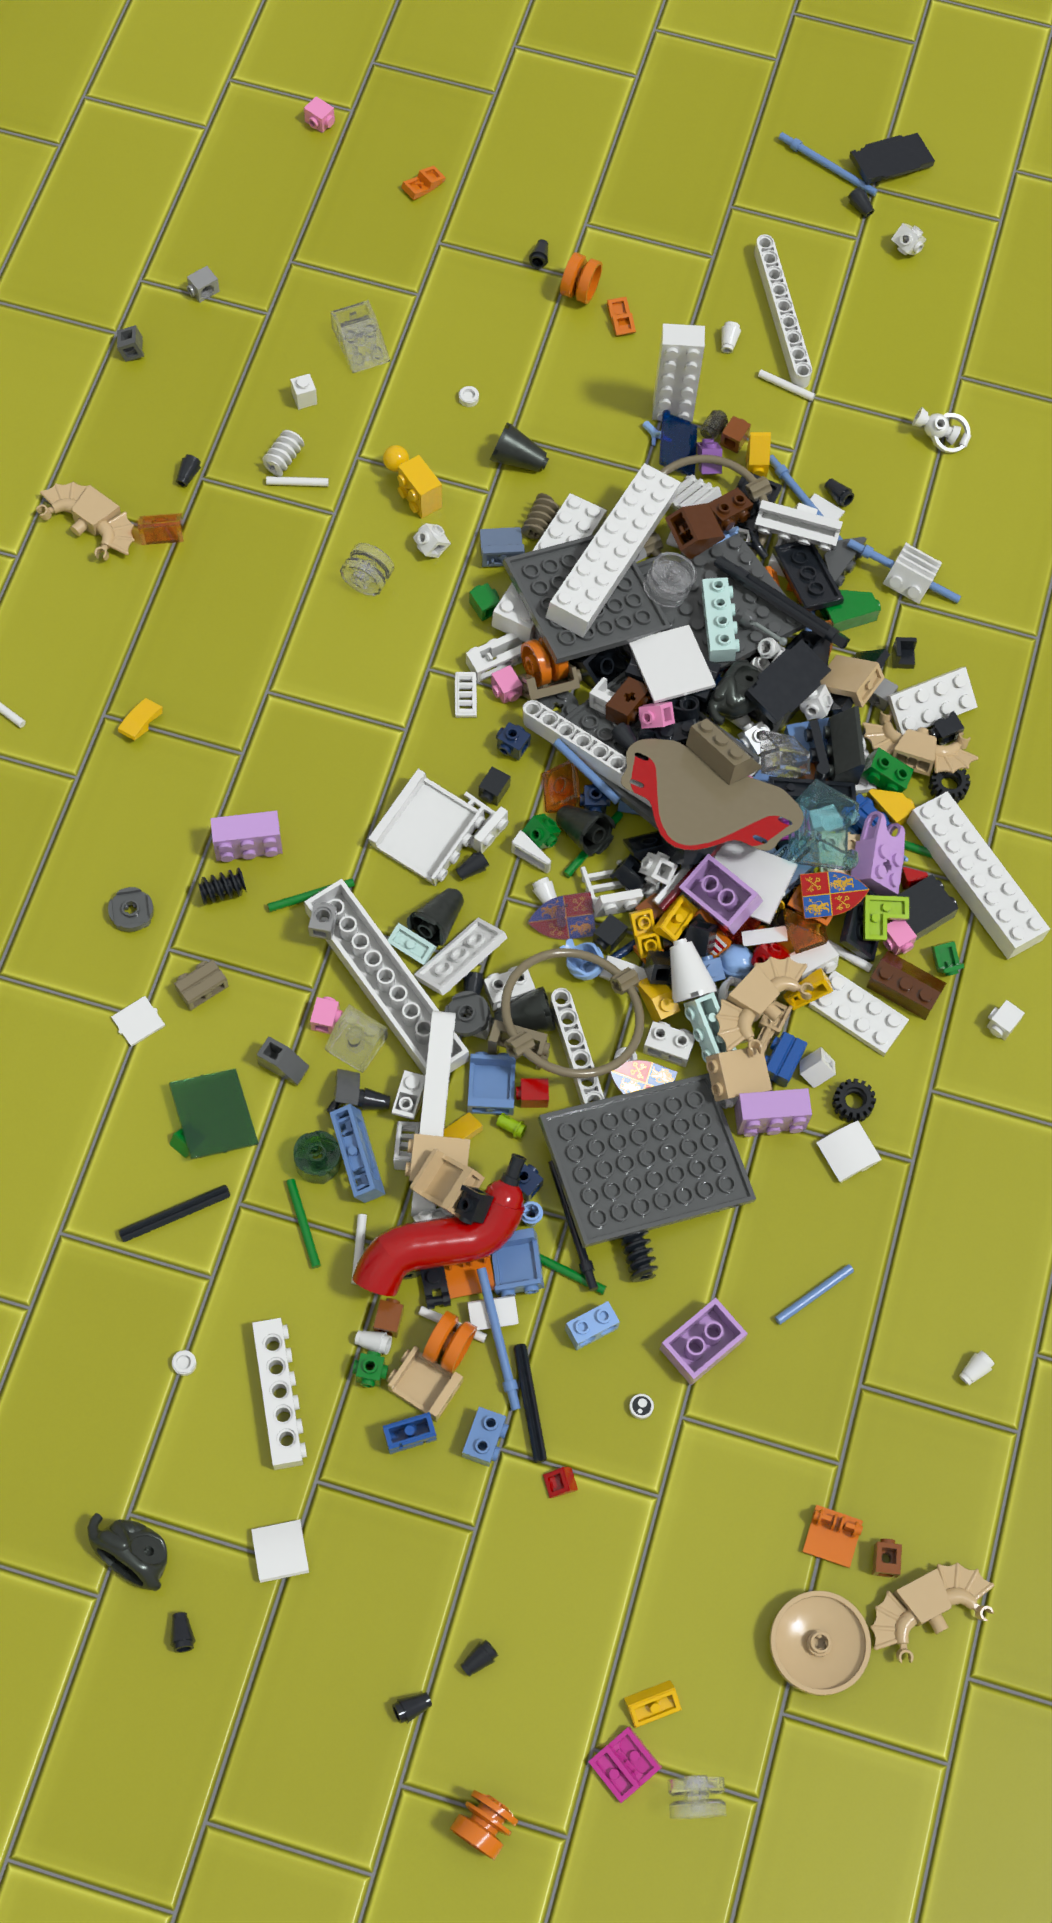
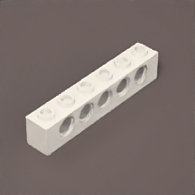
[252,1318,307,1470]

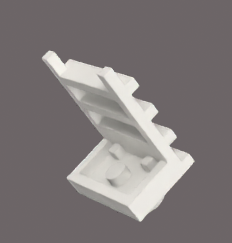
[670,474,722,510]
[883,542,942,604]
[464,791,509,853]
[580,860,643,917]

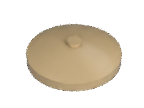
[770,1591,871,1696]

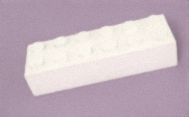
[652,324,705,423]

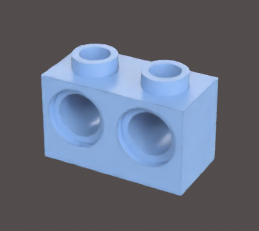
[565,1301,620,1350]

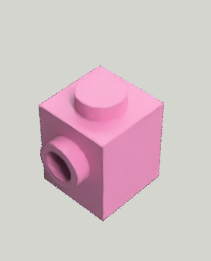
[304,96,335,133]
[491,665,523,704]
[638,702,675,729]
[883,920,917,955]
[310,997,343,1035]

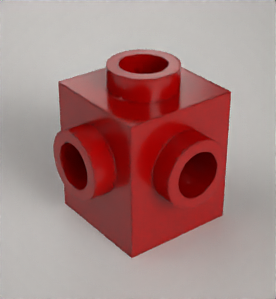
[751,942,791,966]

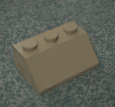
[686,718,762,785]

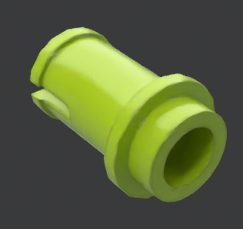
[496,1113,527,1138]

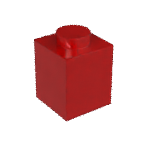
[516,1078,549,1108]

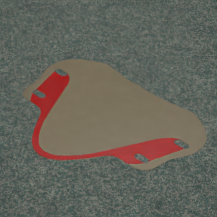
[621,739,804,851]

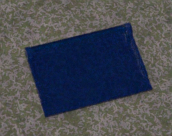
[659,410,698,476]

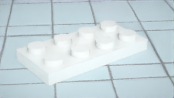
[887,667,977,735]
[414,917,508,996]
[808,970,909,1056]

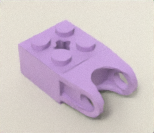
[851,811,905,896]

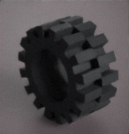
[928,768,970,803]
[832,1078,876,1123]

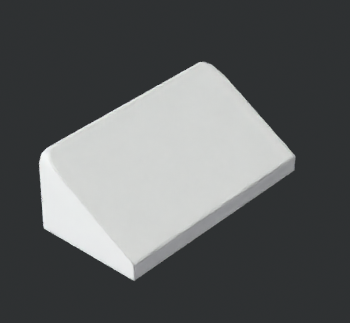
[742,926,788,946]
[467,1295,519,1330]

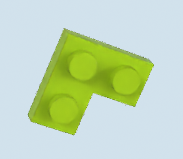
[863,895,909,942]

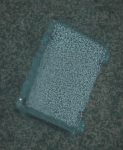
[788,779,860,871]

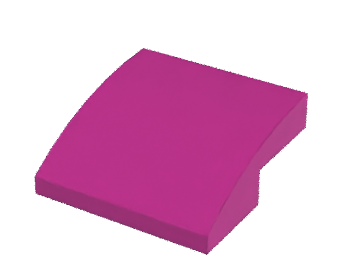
[588,1726,662,1803]

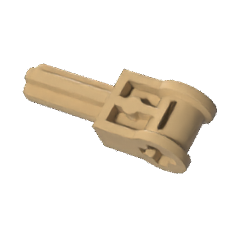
[756,1000,793,1053]

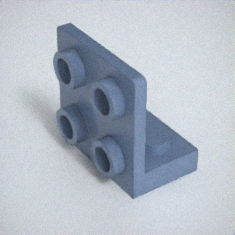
[480,527,525,567]

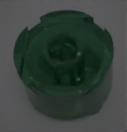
[293,1130,341,1184]

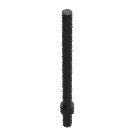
[548,1160,598,1291]

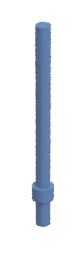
[778,132,878,197]
[770,454,843,540]
[847,538,961,603]
[477,1267,521,1411]

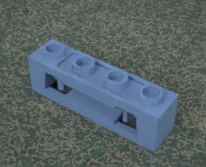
[330,1104,385,1203]

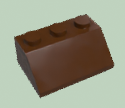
[867,951,947,1020]

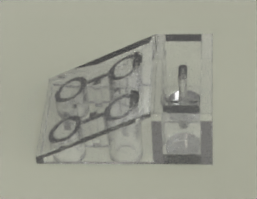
[331,300,390,373]

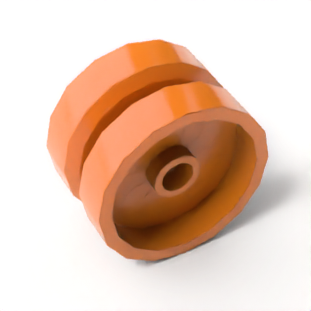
[560,252,603,304]
[521,637,569,687]
[422,1311,477,1374]

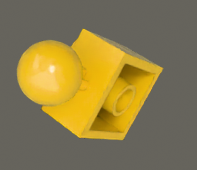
[383,445,442,519]

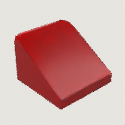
[901,867,928,890]
[543,1467,578,1498]

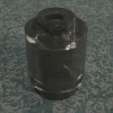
[700,410,728,439]

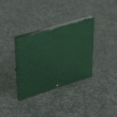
[169,1068,258,1160]

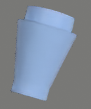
[522,1201,543,1227]

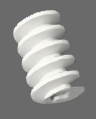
[262,430,304,477]

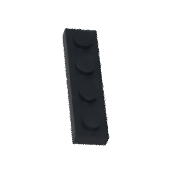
[768,776,856,806]

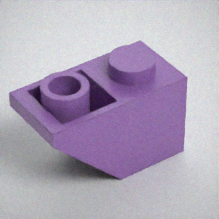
[697,438,722,474]

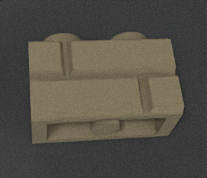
[174,959,229,1011]

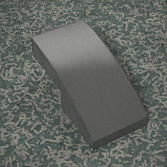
[334,1069,360,1106]

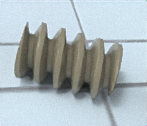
[521,493,559,539]

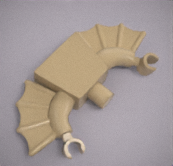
[36,482,135,561]
[862,711,979,776]
[715,957,813,1057]
[870,1562,994,1663]

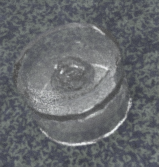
[340,543,395,596]
[643,552,697,607]
[668,1775,727,1819]

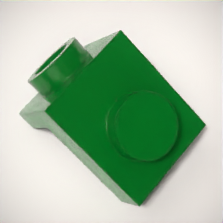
[931,941,965,976]

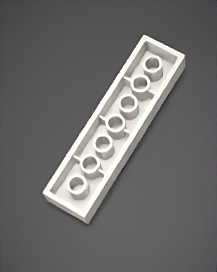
[492,493,607,642]
[907,791,1050,959]

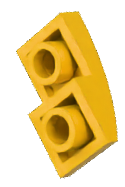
[118,698,163,741]
[629,908,662,959]

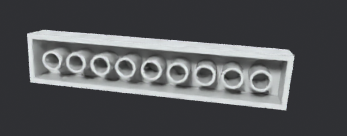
[545,463,681,638]
[304,879,469,1076]

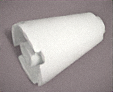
[670,938,717,1003]

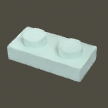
[387,923,437,965]

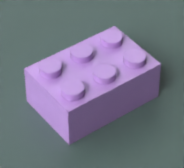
[210,811,283,862]
[679,853,763,935]
[734,1088,812,1137]
[660,1298,748,1385]

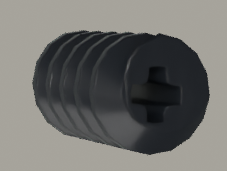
[198,868,247,905]
[621,1231,658,1282]

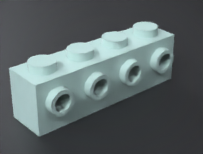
[701,577,740,662]
[684,992,737,1062]

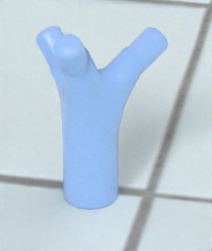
[643,421,672,446]

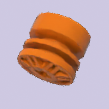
[450,1790,519,1860]

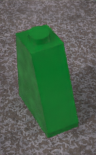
[819,590,881,632]

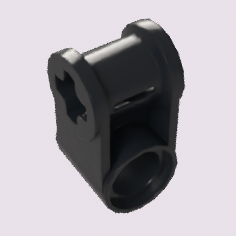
[663,695,700,722]

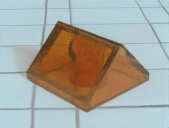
[138,513,184,545]
[542,760,581,813]
[783,908,828,954]

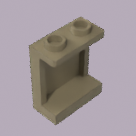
[518,664,582,700]
[488,1020,551,1070]

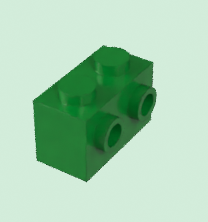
[861,747,914,793]

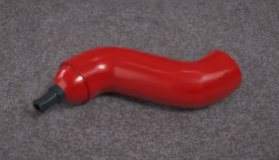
[352,1153,526,1296]

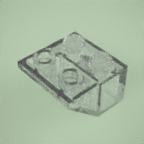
[760,730,811,778]

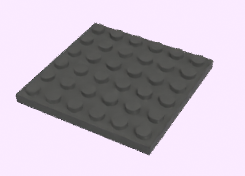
[503,535,672,664]

